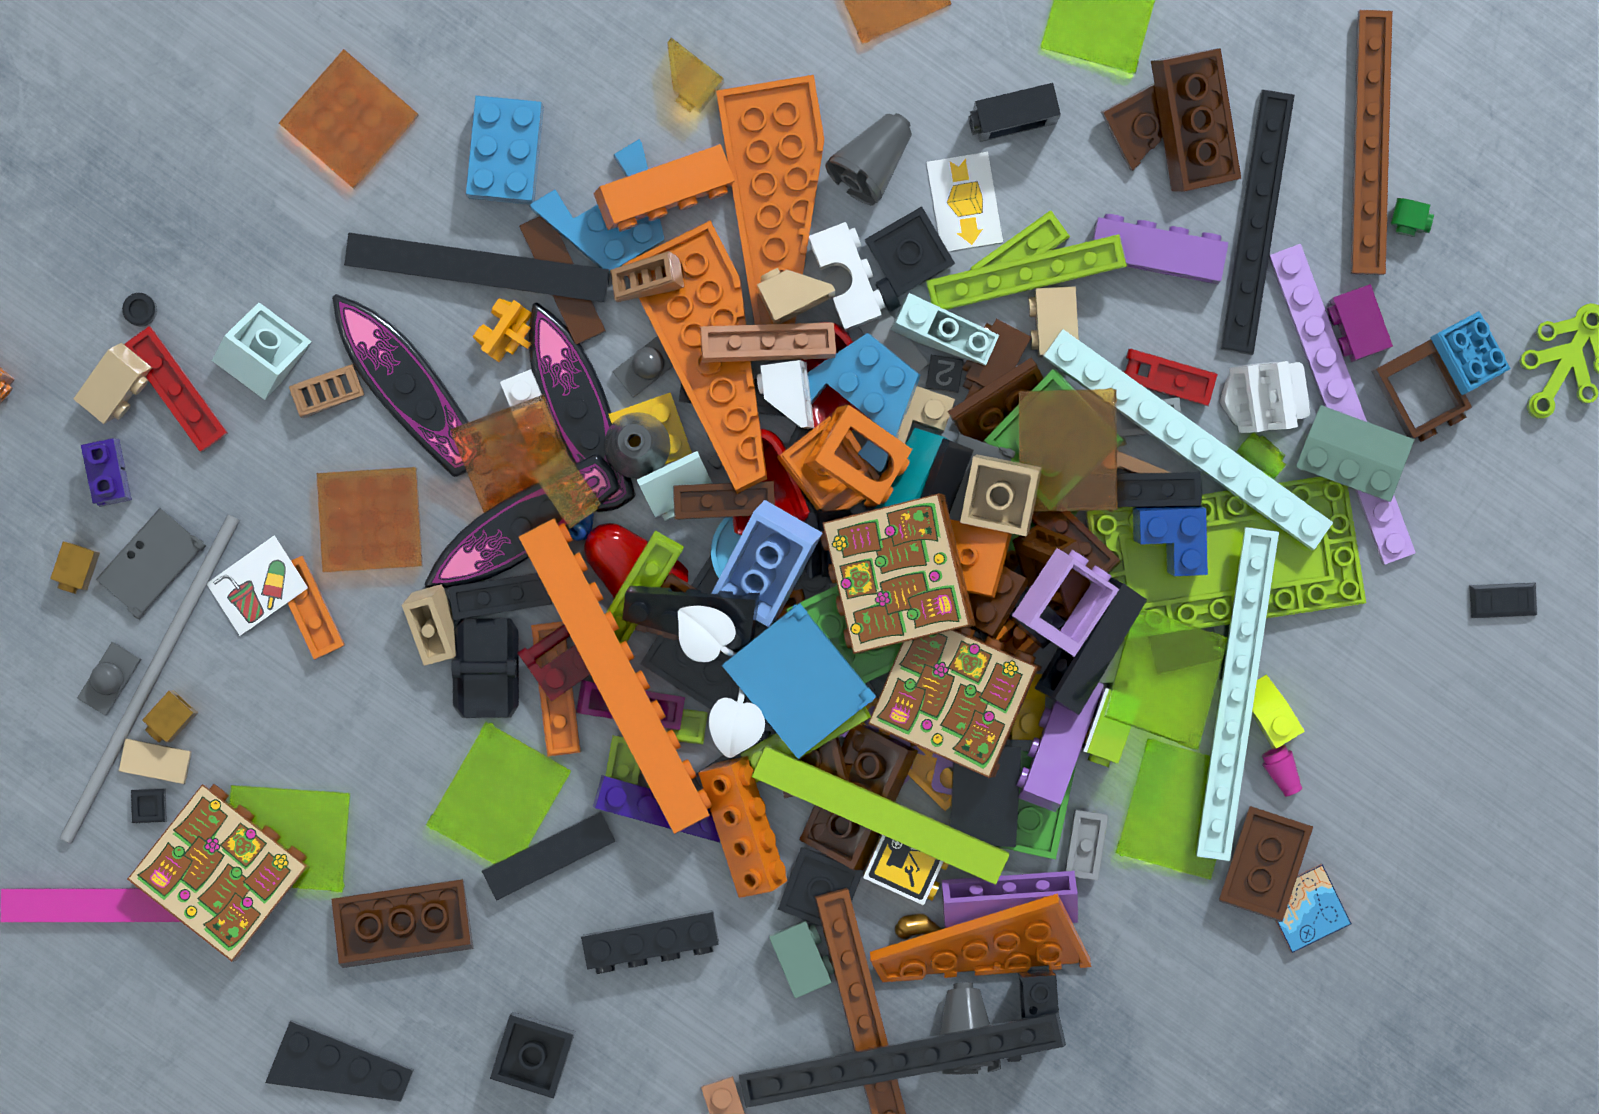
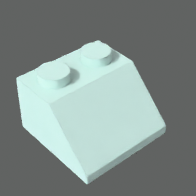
[212,303,312,400]
[637,451,713,521]

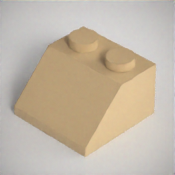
[757,268,835,324]

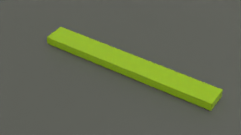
[752,745,1010,885]

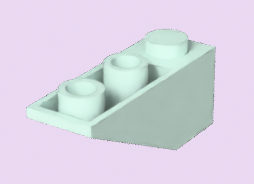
[890,293,999,366]

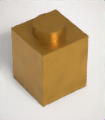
[50,541,100,594]
[142,690,198,743]

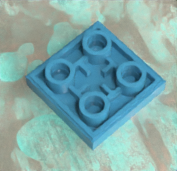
[1430,311,1511,395]

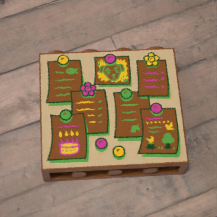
[821,493,976,654]
[868,627,1042,778]
[127,784,310,962]

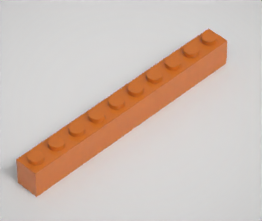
[519,519,712,834]

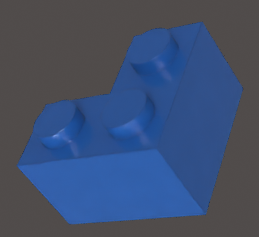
[1133,506,1208,576]

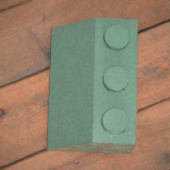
[1296,405,1415,502]

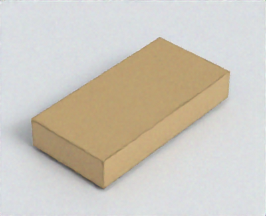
[119,739,192,784]

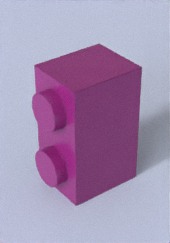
[1327,284,1393,362]

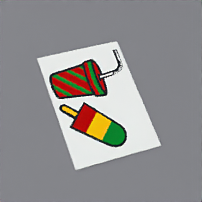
[207,535,308,636]

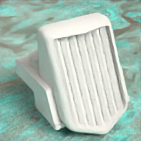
[1220,361,1310,433]

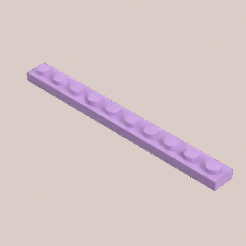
[1269,244,1416,565]

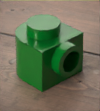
[1391,198,1434,237]

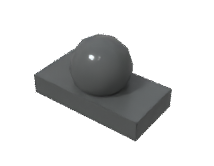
[612,336,673,398]
[77,642,142,716]

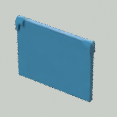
[722,603,876,759]

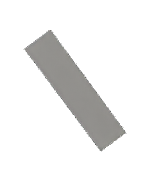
[822,266,929,373]

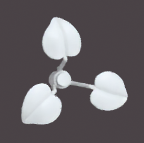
[678,606,765,758]

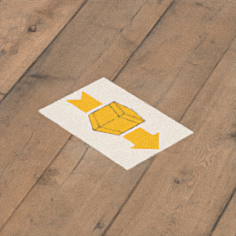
[926,152,1003,251]

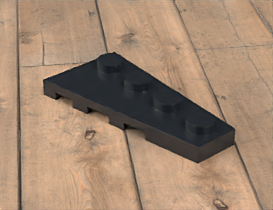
[622,586,760,652]
[265,1020,414,1102]

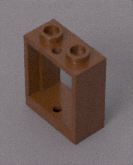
[1371,339,1472,442]
[1012,525,1091,622]

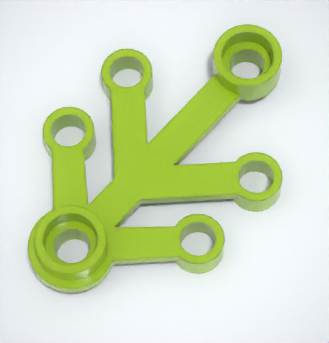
[1519,303,1599,419]

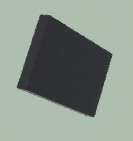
[950,746,1021,847]

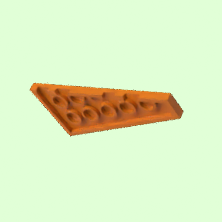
[870,893,1091,983]

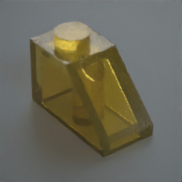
[667,38,724,114]

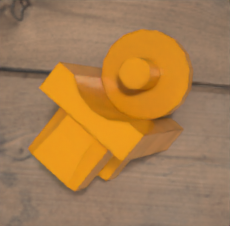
[473,298,531,363]

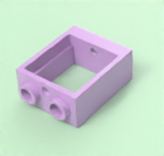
[1012,548,1119,657]

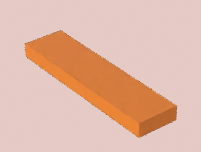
[531,621,581,757]

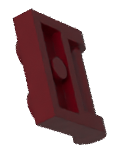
[517,624,591,702]

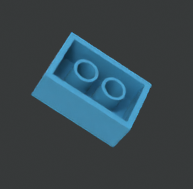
[466,95,544,205]

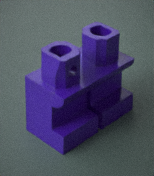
[81,438,132,507]

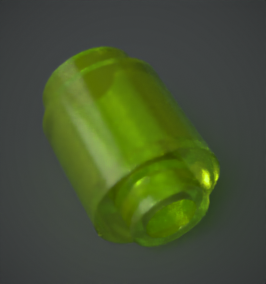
[1236,432,1287,479]

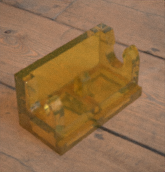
[532,449,601,528]

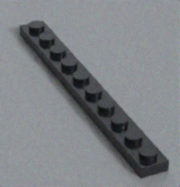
[739,1012,1066,1108]

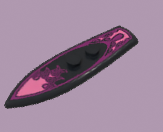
[332,294,486,477]
[529,302,635,512]
[424,454,620,588]

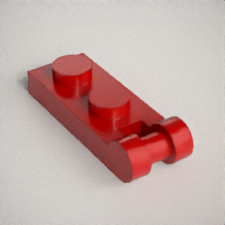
[1122,349,1218,407]

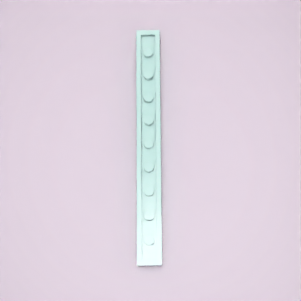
[1042,329,1333,550]
[1196,527,1279,861]

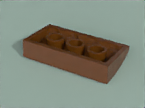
[1151,48,1242,192]
[799,723,918,870]
[331,879,474,968]

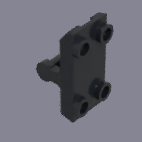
[451,618,519,718]

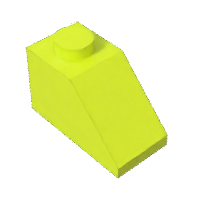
[1252,674,1305,749]

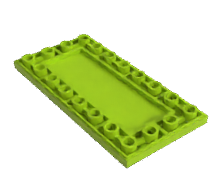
[1085,476,1366,640]

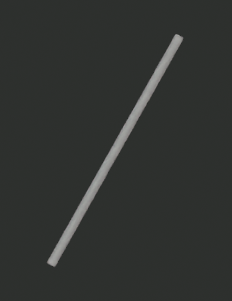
[60,514,240,844]

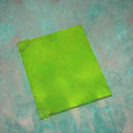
[1041,0,1155,74]
[1104,608,1228,750]
[426,721,571,864]
[1115,738,1217,880]
[230,785,350,892]

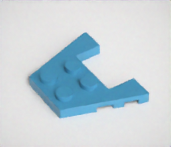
[529,139,665,273]
[808,333,921,473]

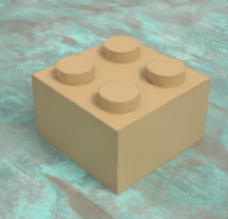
[960,454,1042,536]

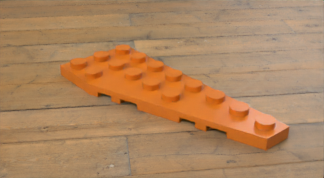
[716,75,824,325]
[622,220,767,494]

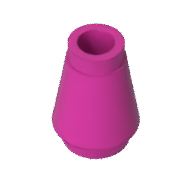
[1262,745,1302,797]

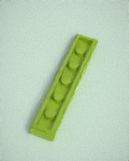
[926,234,1127,310]

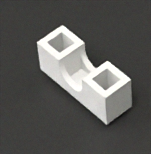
[809,222,885,331]

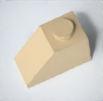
[402,584,456,666]

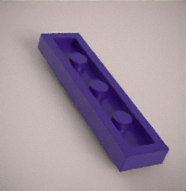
[593,775,720,843]

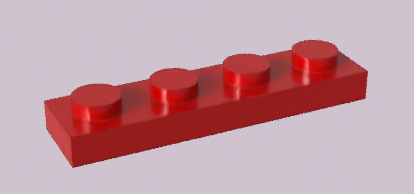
[124,326,228,453]

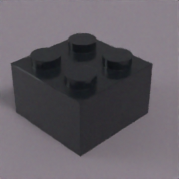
[490,1012,576,1099]

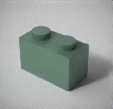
[769,920,834,998]

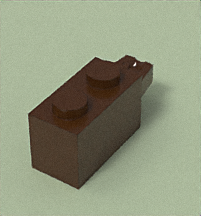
[962,318,1031,400]

